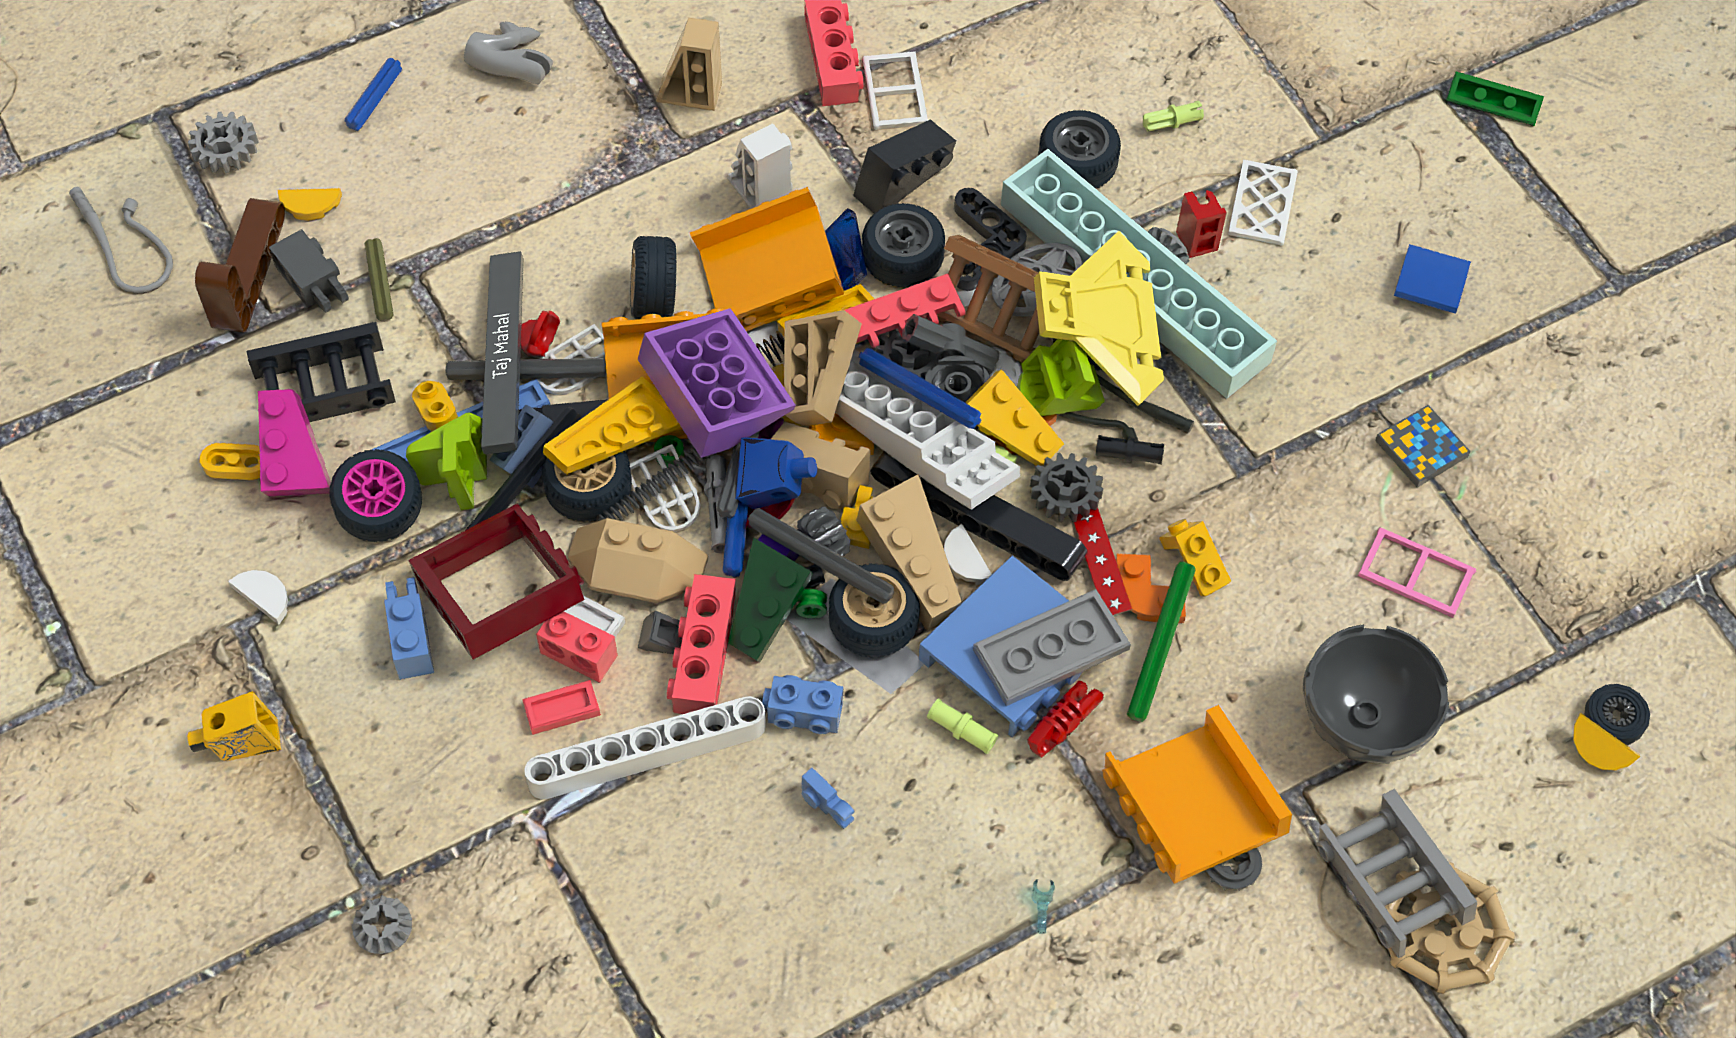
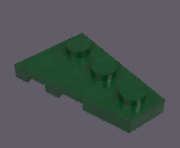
[728,537,814,662]

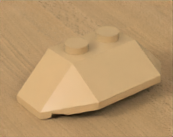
[568,518,708,603]

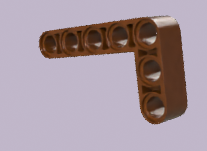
[195,198,285,332]

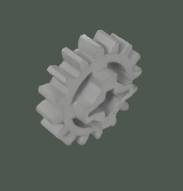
[188,112,259,173]

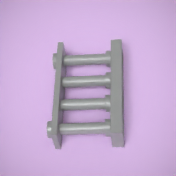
[1317,789,1477,958]

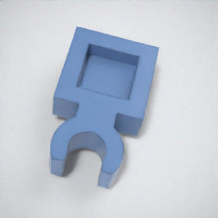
[801,768,855,829]

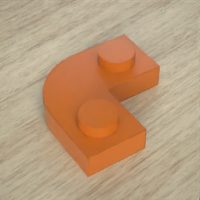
[1116,554,1186,623]

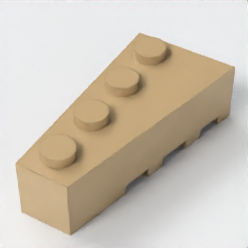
[856,475,962,632]

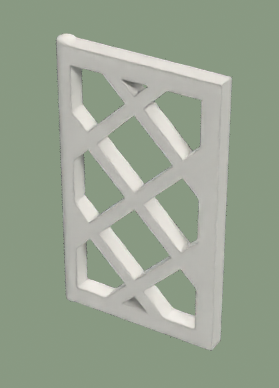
[1228,159,1298,246]

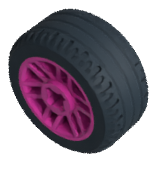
[329,449,422,542]

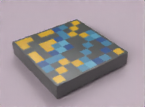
[1375,405,1471,487]

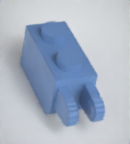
[384,577,434,680]

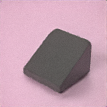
[638,610,682,654]

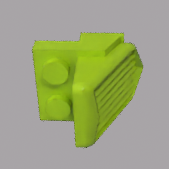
[1017,339,1105,416]
[406,413,487,510]

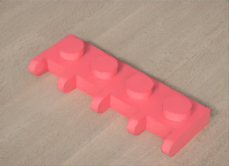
[845,273,965,348]

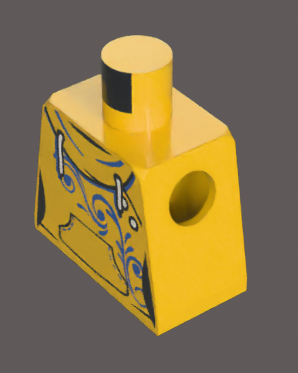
[187,692,281,761]

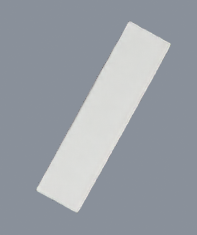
[835,349,1020,510]

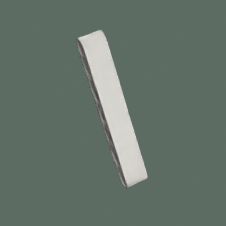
[525,696,766,799]

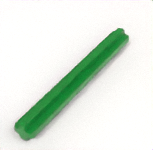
[1127,562,1196,722]

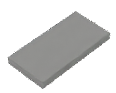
[973,589,1131,706]

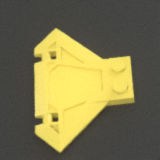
[1034,231,1164,406]

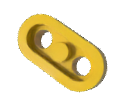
[412,381,458,431]
[200,443,260,480]

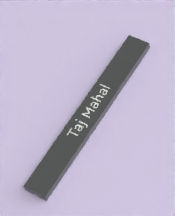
[481,251,524,455]

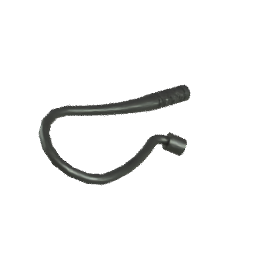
[1058,373,1194,441]

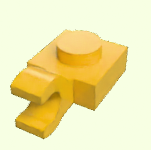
[841,485,873,549]

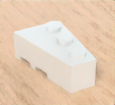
[727,124,793,208]

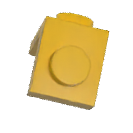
[1159,519,1231,596]

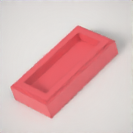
[522,680,601,735]

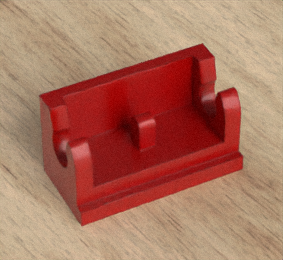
[1176,190,1227,258]

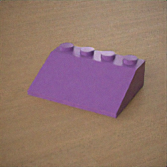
[638,308,796,458]

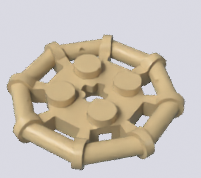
[1385,862,1515,994]

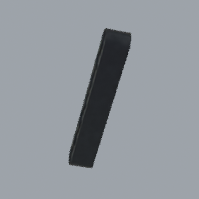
[870,451,1087,581]

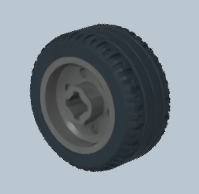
[1038,110,1121,188]
[862,203,945,288]

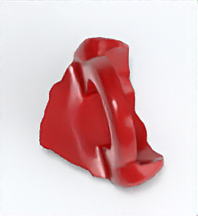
[521,310,560,357]

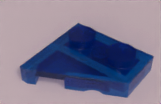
[825,208,867,291]

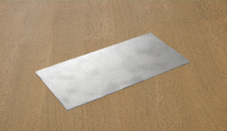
[786,578,925,694]

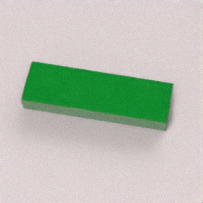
[1446,71,1544,126]

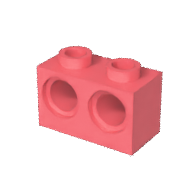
[536,611,618,683]

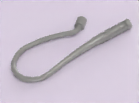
[69,187,173,294]

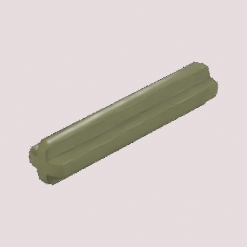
[364,238,394,321]

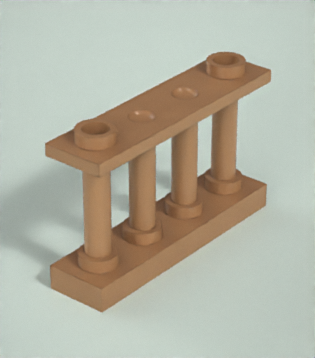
[936,235,1039,362]

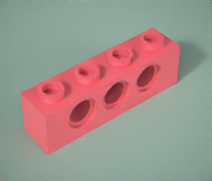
[804,0,864,106]
[667,574,736,714]

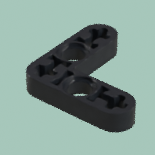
[954,188,1027,291]

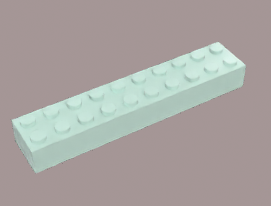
[1001,149,1277,399]

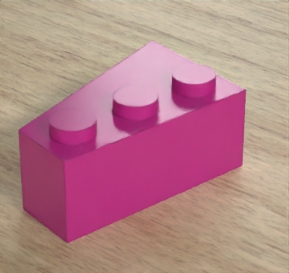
[258,389,331,497]

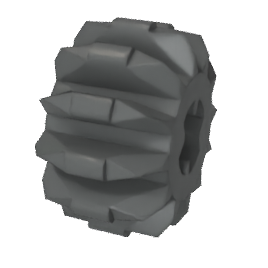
[797,506,850,557]

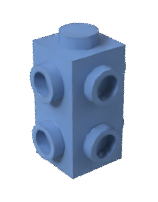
[762,675,843,734]

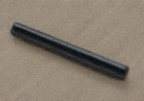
[466,407,581,530]

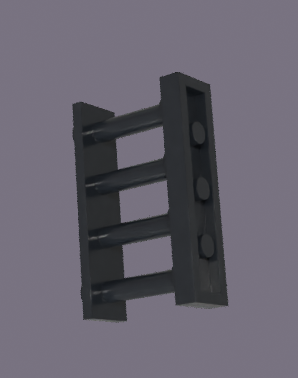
[246,322,396,422]

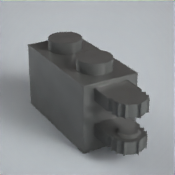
[269,229,349,313]

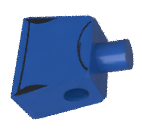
[736,437,817,509]

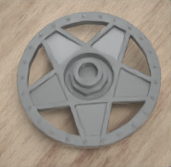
[992,243,1083,317]

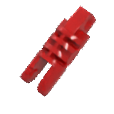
[1027,680,1104,758]

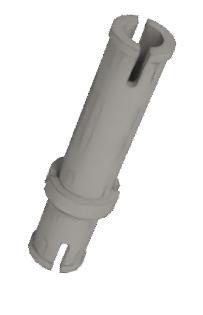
[704,455,727,553]

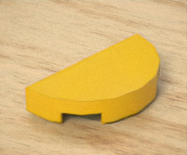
[278,188,342,221]
[1573,713,1640,770]

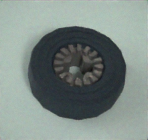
[1584,684,1650,745]

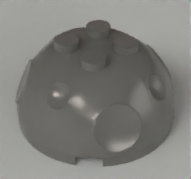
[1303,624,1449,764]

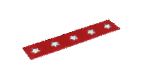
[1074,508,1132,615]

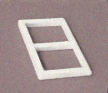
[862,52,928,130]

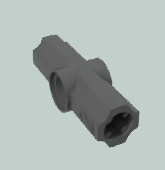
[902,314,999,374]

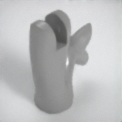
[464,22,553,85]

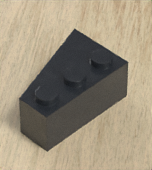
[853,119,957,213]

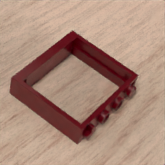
[408,503,585,660]

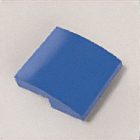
[1394,244,1471,314]

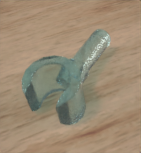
[1031,879,1055,934]

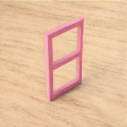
[1358,527,1476,618]

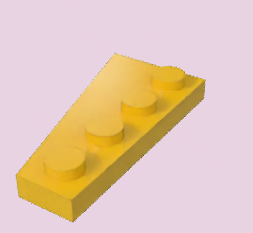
[543,376,681,475]

